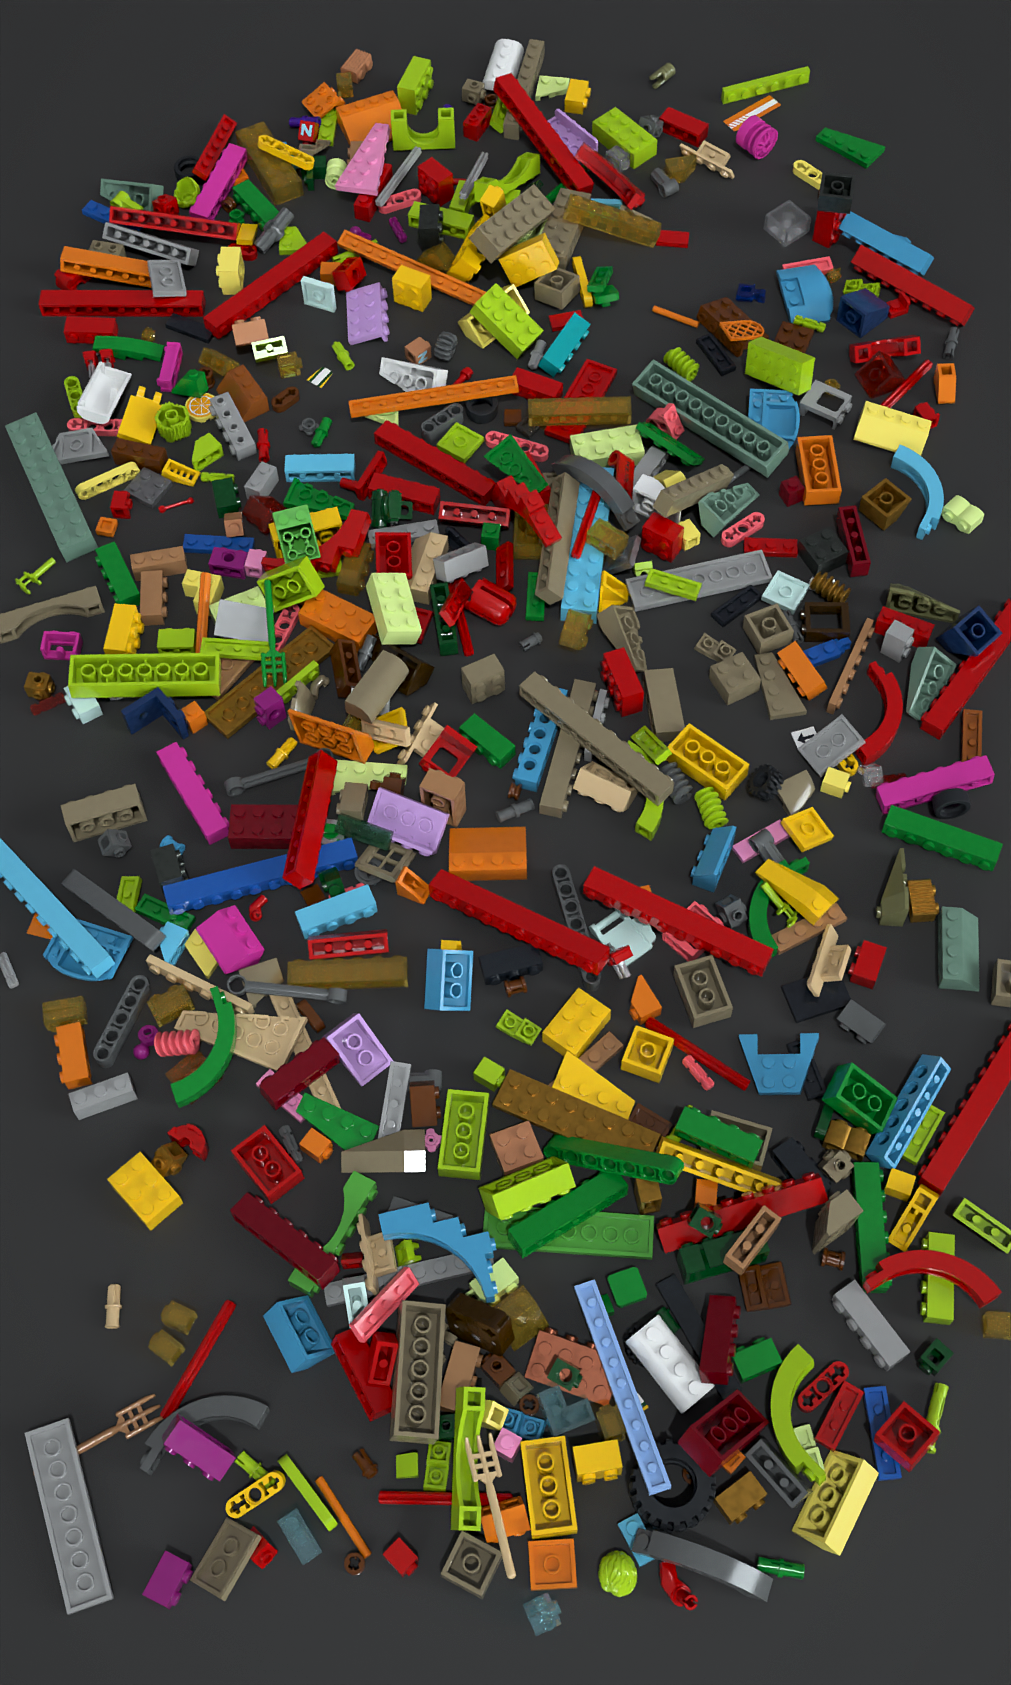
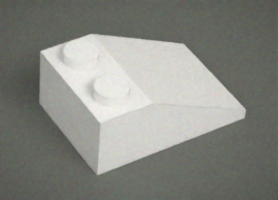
[632,474,681,523]

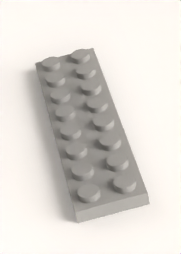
[625,550,773,612]
[25,1418,114,1615]

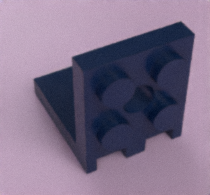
[121,687,189,739]

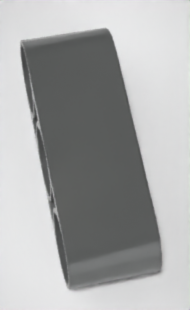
[421,403,464,443]

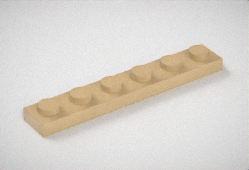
[146,954,254,1014]

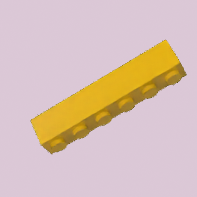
[656,1136,782,1193]

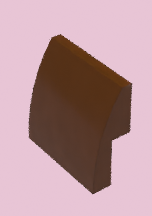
[628,1103,674,1152]
[739,1261,792,1312]

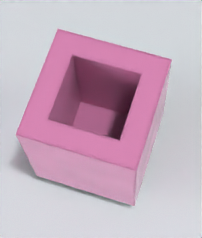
[244,549,268,578]
[494,1427,523,1463]

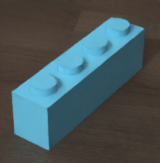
[285,453,356,482]
[295,884,378,939]

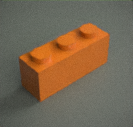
[777,641,828,701]
[54,1022,93,1090]

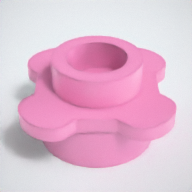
[425,1128,442,1153]

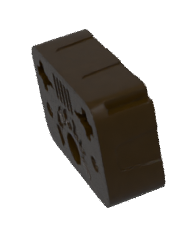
[445,1292,515,1356]

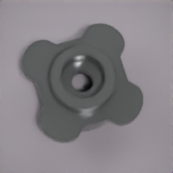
[299,418,319,436]

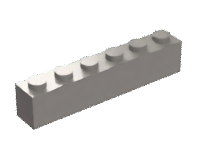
[102,222,199,266]

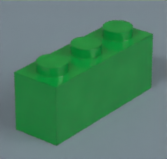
[459,713,516,769]

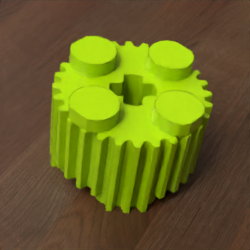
[154,401,192,443]

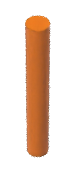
[652,305,700,328]

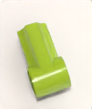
[110,191,144,210]

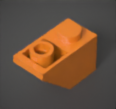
[933,363,956,404]

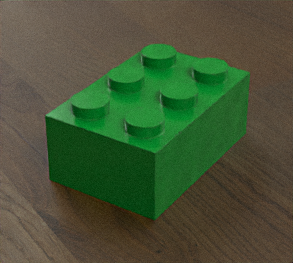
[822,1062,898,1134]

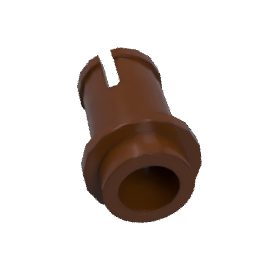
[352,1448,379,1479]

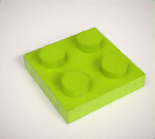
[436,422,484,463]

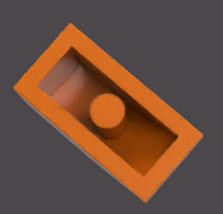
[629,975,662,1025]

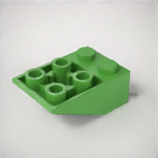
[272,504,321,564]

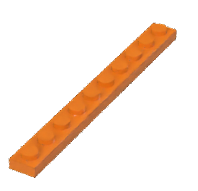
[337,229,486,306]
[349,375,519,418]

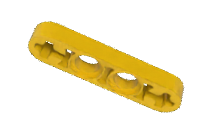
[257,135,315,170]
[572,256,593,308]

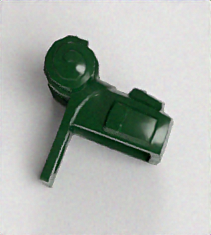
[370,489,413,529]

